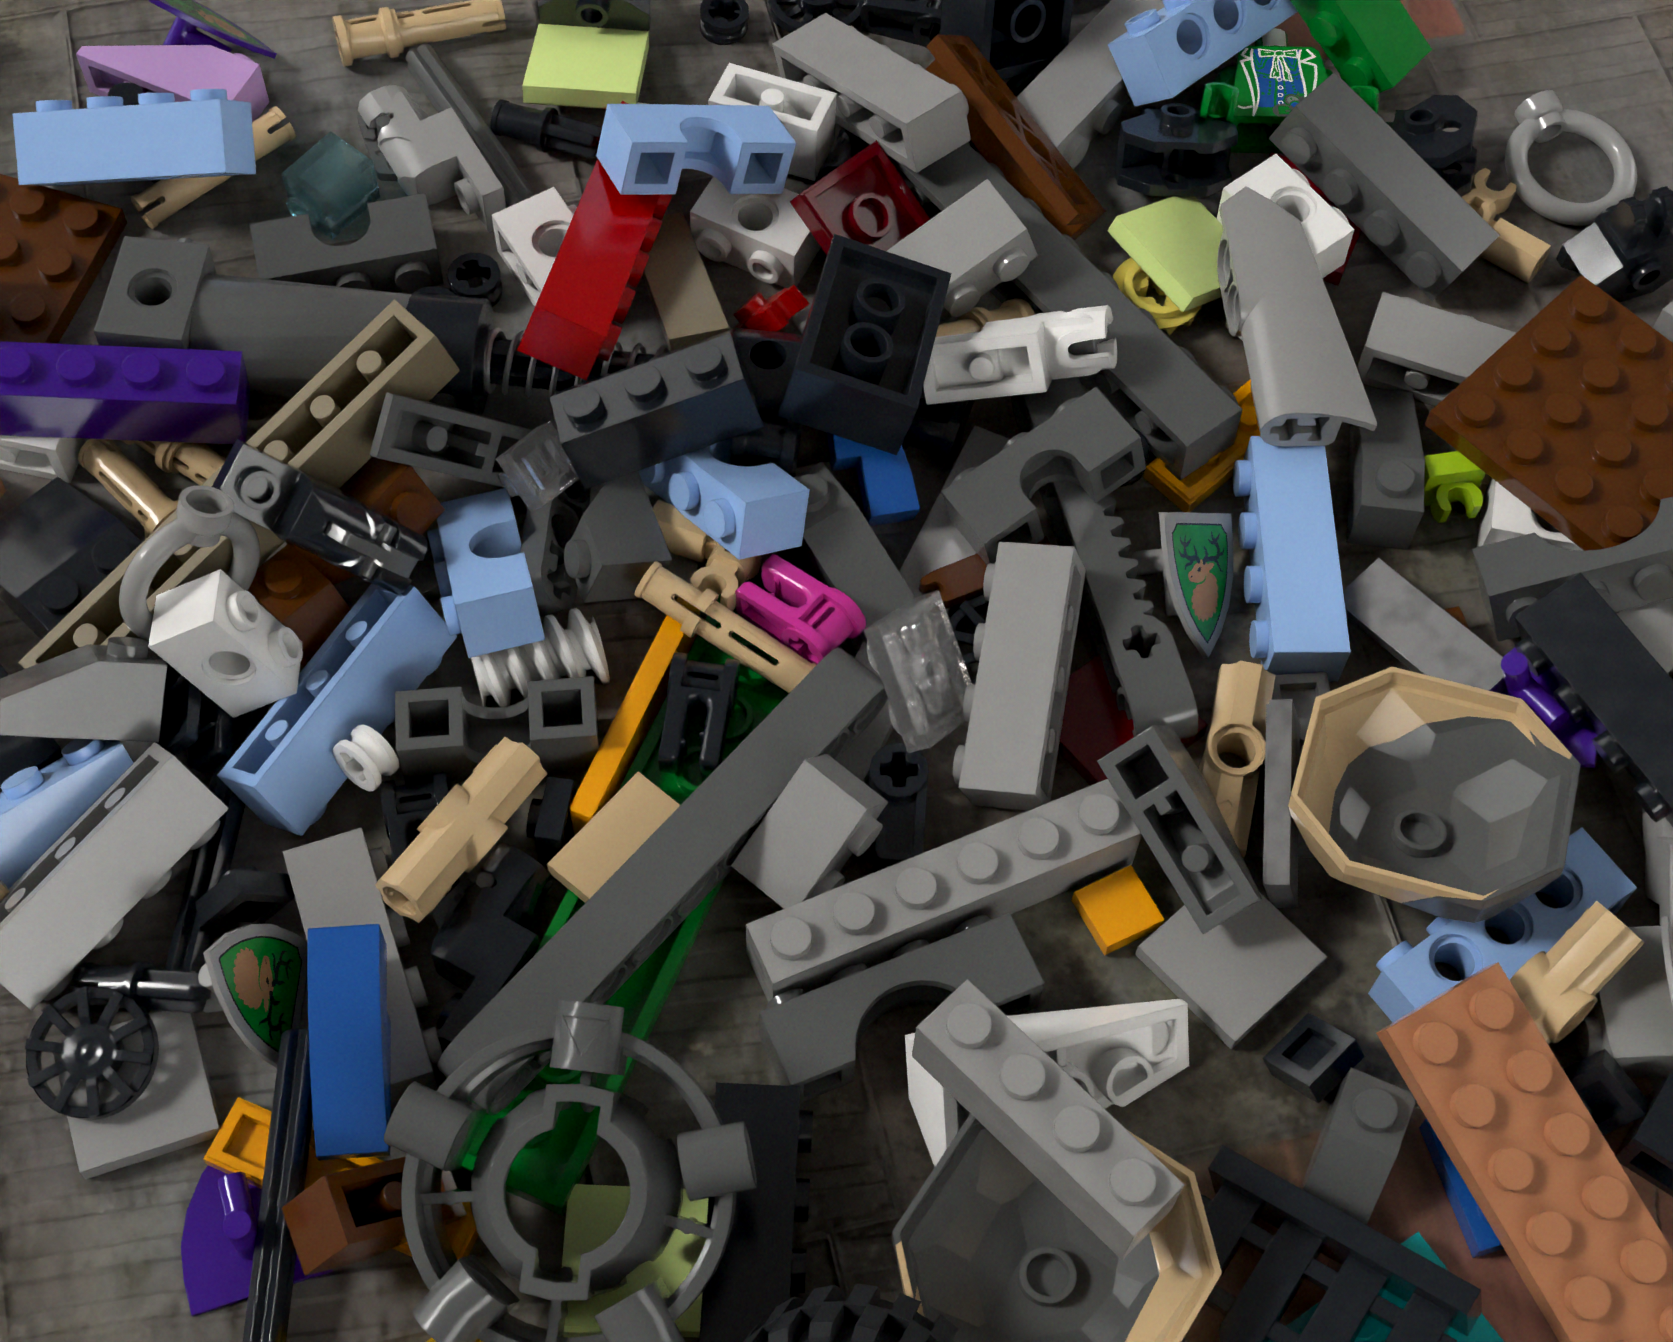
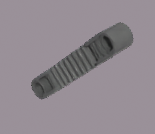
[1011,377,1198,740]

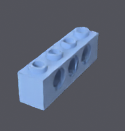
[1108,0,1298,106]
[1368,827,1637,1023]

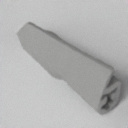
[1217,186,1377,446]

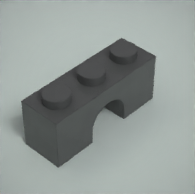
[249,193,444,293]
[942,387,1146,565]
[395,676,600,785]

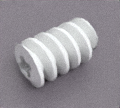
[471,608,610,707]

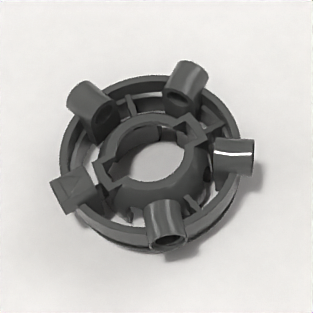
[384,1000,757,1342]

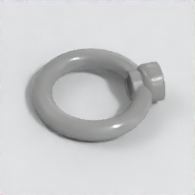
[1504,90,1638,226]
[119,486,260,641]

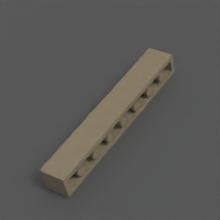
[18,299,460,669]

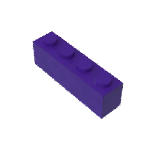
[0,341,251,444]

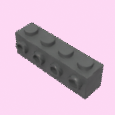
[1269,72,1500,301]

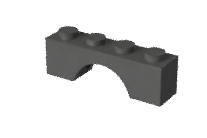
[1472,497,1673,642]
[759,913,1045,1103]

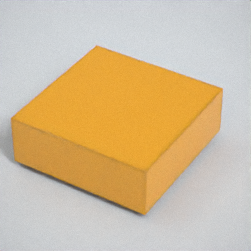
[1071,865,1165,956]

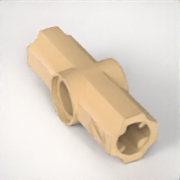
[1199,660,1276,858]
[375,737,547,923]
[1509,901,1645,1044]

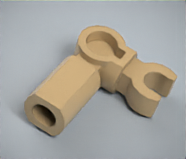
[1462,168,1551,284]
[653,500,761,611]

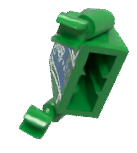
[1199,28,1379,153]

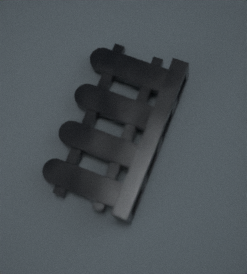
[1198,1145,1482,1342]

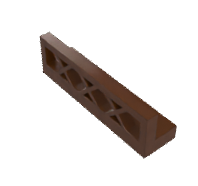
[925,34,1106,241]

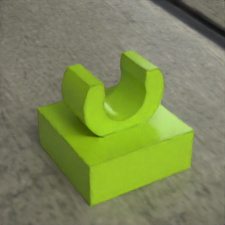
[1424,451,1486,523]

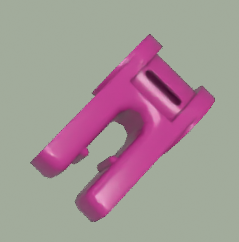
[735,554,866,664]

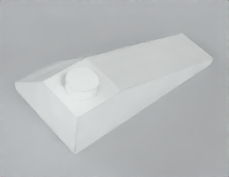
[905,999,1189,1167]

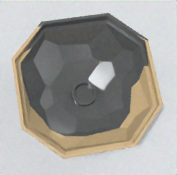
[1288,667,1581,923]
[892,1113,1222,1342]

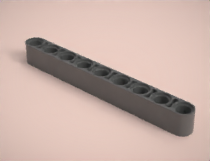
[437,648,892,1116]

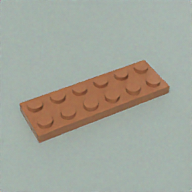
[1376,962,1673,1342]

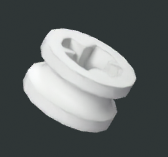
[333,724,399,791]

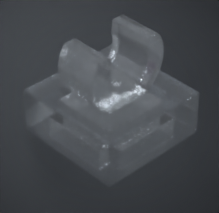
[496,422,579,512]

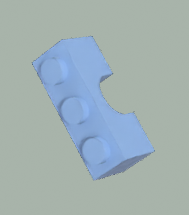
[596,104,796,195]
[638,437,810,560]
[427,488,545,658]

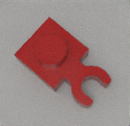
[733,285,810,332]

